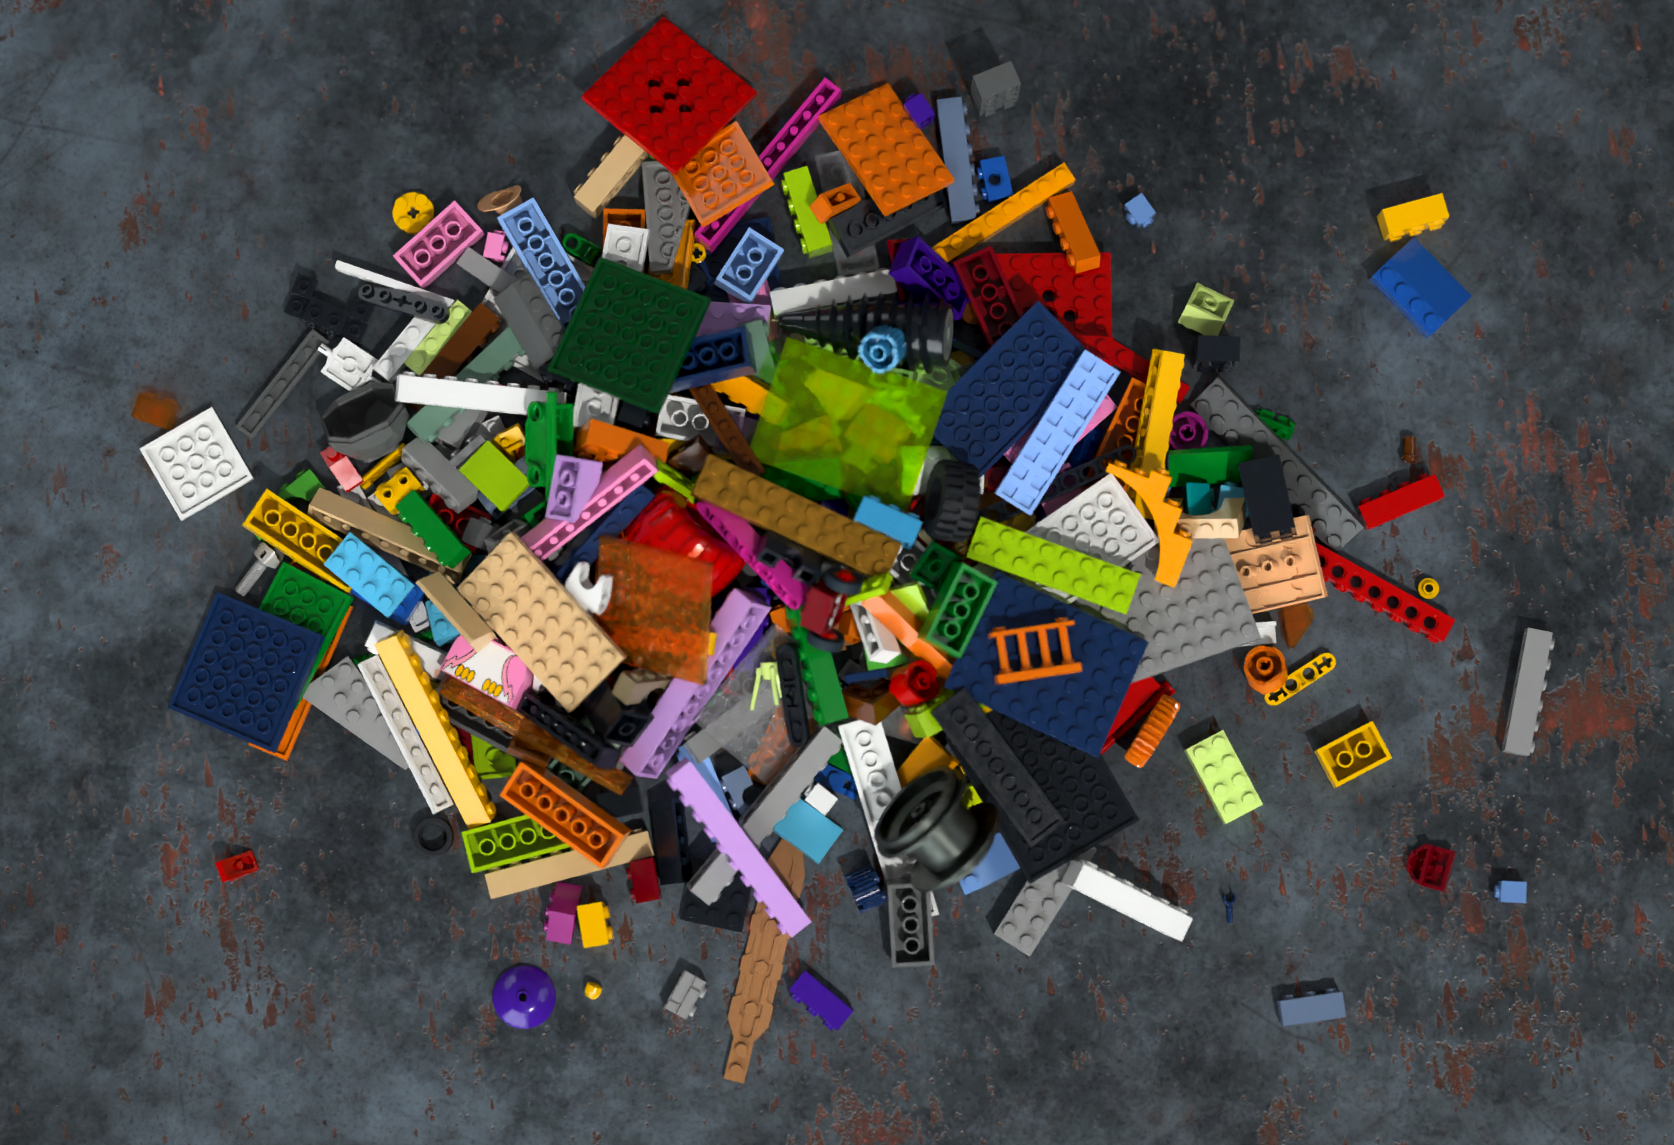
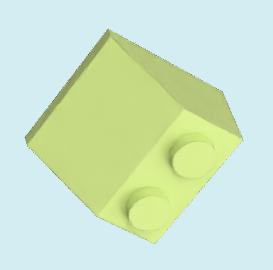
[1178,283,1234,336]

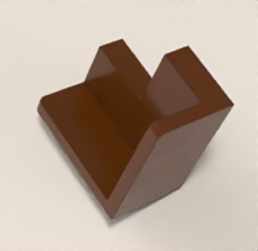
[842,678,901,726]

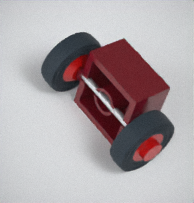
[800,567,863,652]

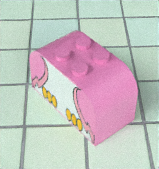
[440,635,534,710]

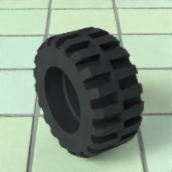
[923,459,981,543]

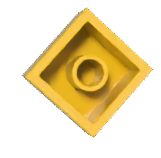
[577,902,614,948]

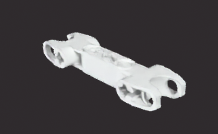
[533,561,613,707]

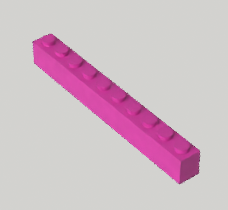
[694,78,842,253]

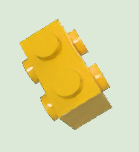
[374,467,425,516]

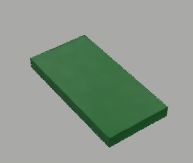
[1167,445,1252,487]

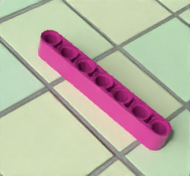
[696,500,809,610]

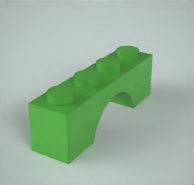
[247,469,327,542]

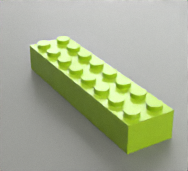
[966,517,1141,615]

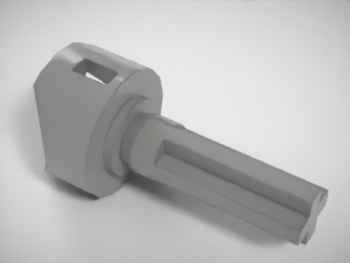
[235,542,284,597]

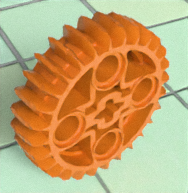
[1125,694,1180,768]

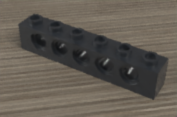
[516,691,621,770]

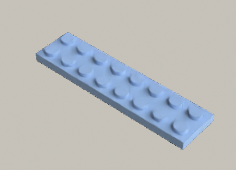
[994,350,1120,516]

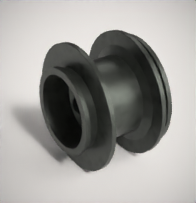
[874,766,1000,892]

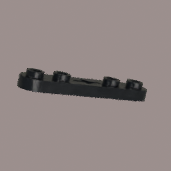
[358,282,450,324]
[776,642,810,747]

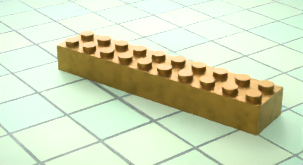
[689,454,902,578]

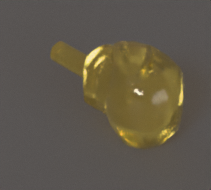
[951,540,969,563]

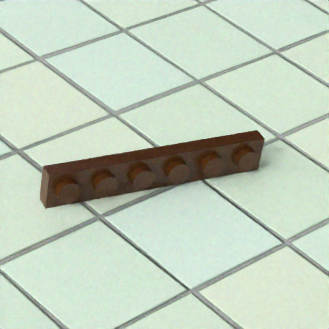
[689,384,767,477]

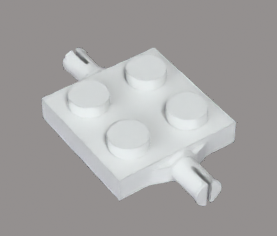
[318,337,381,392]

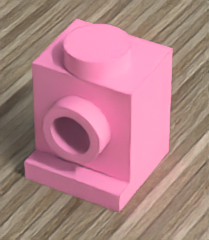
[483,230,509,263]

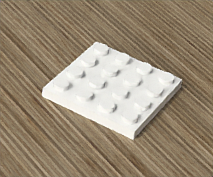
[140,407,254,521]

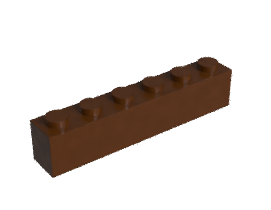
[406,302,502,412]

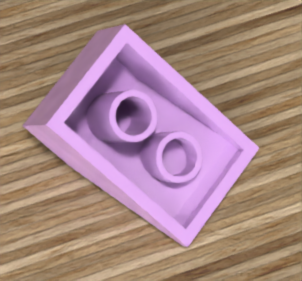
[546,455,602,523]

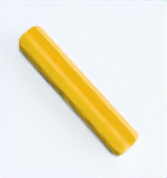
[360,442,406,489]

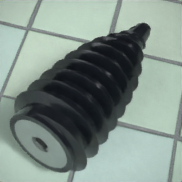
[778,291,954,374]

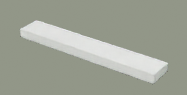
[335,260,455,309]

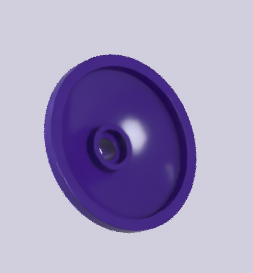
[493,965,556,1029]

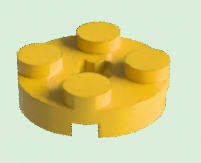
[393,192,435,234]

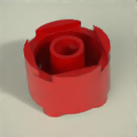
[889,660,940,707]

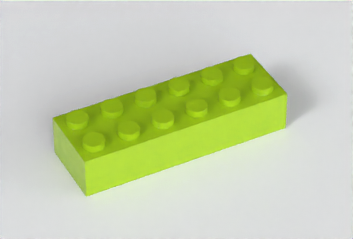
[461,815,570,873]

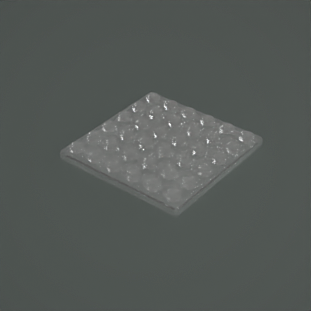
[692,623,854,786]

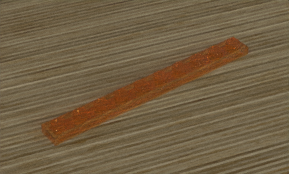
[439,676,632,796]

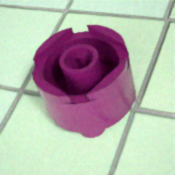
[1168,412,1208,450]

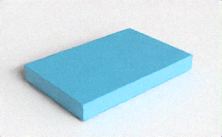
[773,799,843,864]

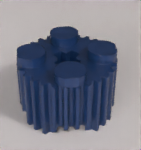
[844,865,887,913]

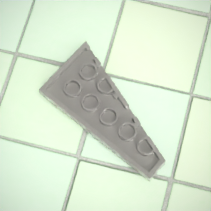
[642,161,690,275]
[302,656,409,770]

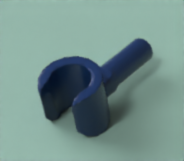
[1223,893,1236,923]

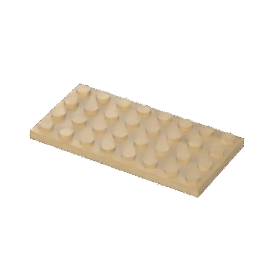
[457,531,627,713]

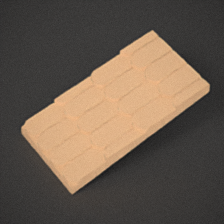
[1224,515,1328,614]

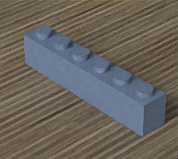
[936,97,980,225]

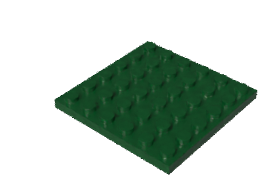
[547,257,712,415]

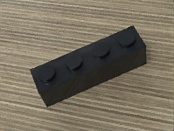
[651,798,692,885]

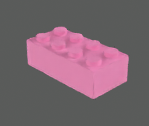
[393,200,485,290]

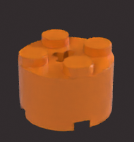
[1244,645,1288,695]

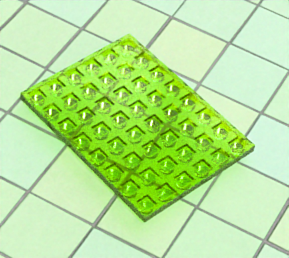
[750,337,948,512]

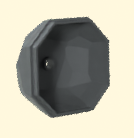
[320,382,409,463]

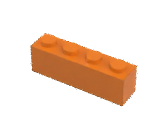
[1046,191,1100,274]

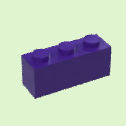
[789,971,854,1031]

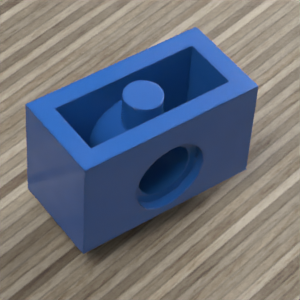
[977,156,1013,204]

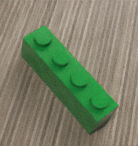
[395,489,471,569]

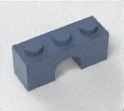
[719,763,753,820]

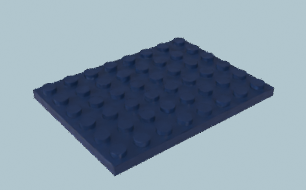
[943,571,1149,758]

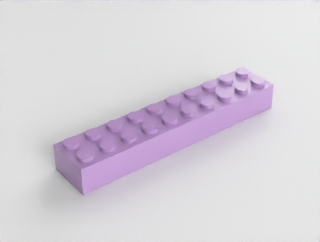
[619,588,772,779]

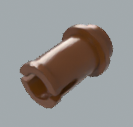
[1401,436,1418,463]

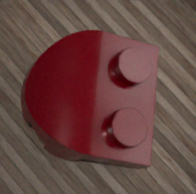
[1406,844,1457,893]

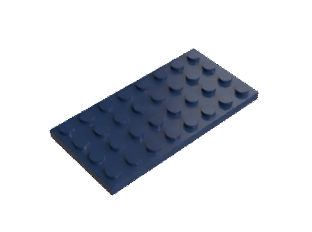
[918,301,1086,478]

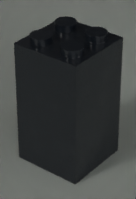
[1238,454,1297,546]
[580,664,655,747]

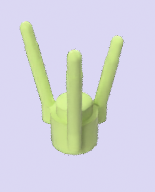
[750,661,782,711]

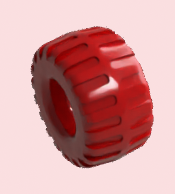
[626,484,746,603]

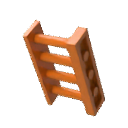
[987,617,1082,685]

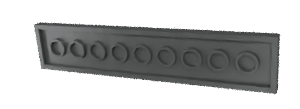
[1189,376,1366,553]

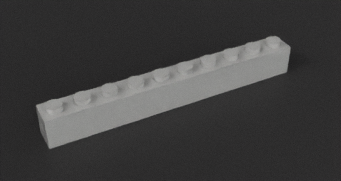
[686,724,843,905]

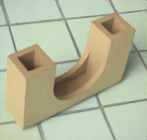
[1154,498,1247,538]

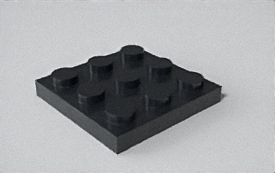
[680,858,752,933]

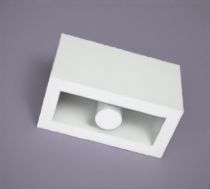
[804,783,838,816]

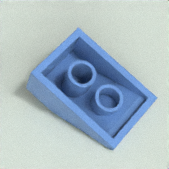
[959,831,1020,895]

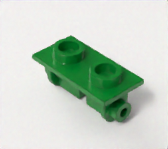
[1255,408,1296,440]

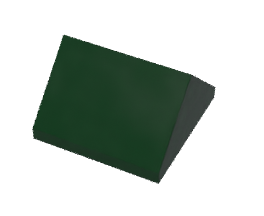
[907,539,962,591]

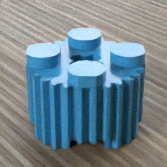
[858,325,907,373]

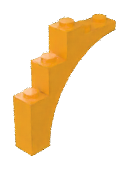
[1106,460,1194,588]

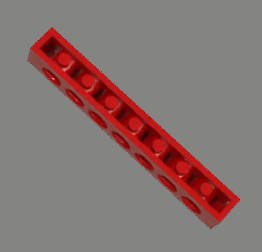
[1315,542,1455,644]

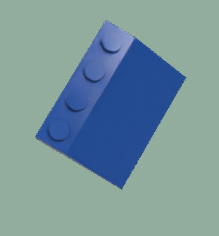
[1369,237,1472,339]

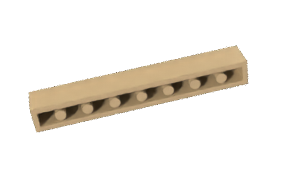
[307,488,472,584]
[485,828,655,899]

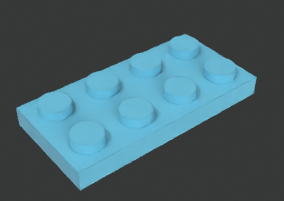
[323,532,416,618]

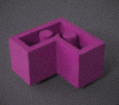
[544,881,583,945]

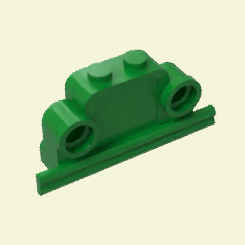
[525,391,574,501]

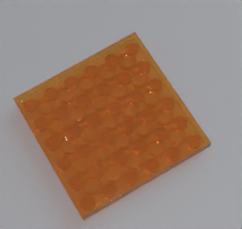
[596,535,712,685]

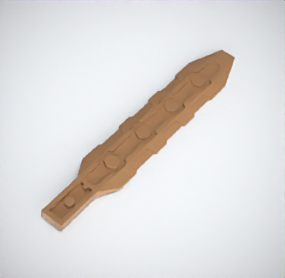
[724,838,805,1083]

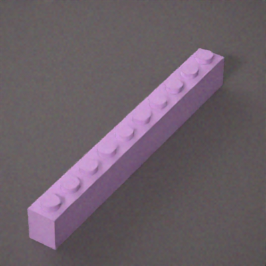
[665,757,811,938]

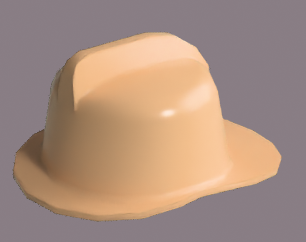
[477,185,523,215]

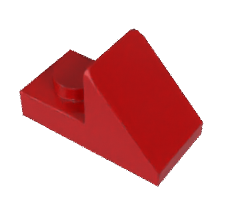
[215,850,259,883]

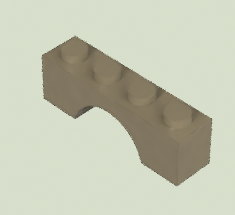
[612,666,680,705]

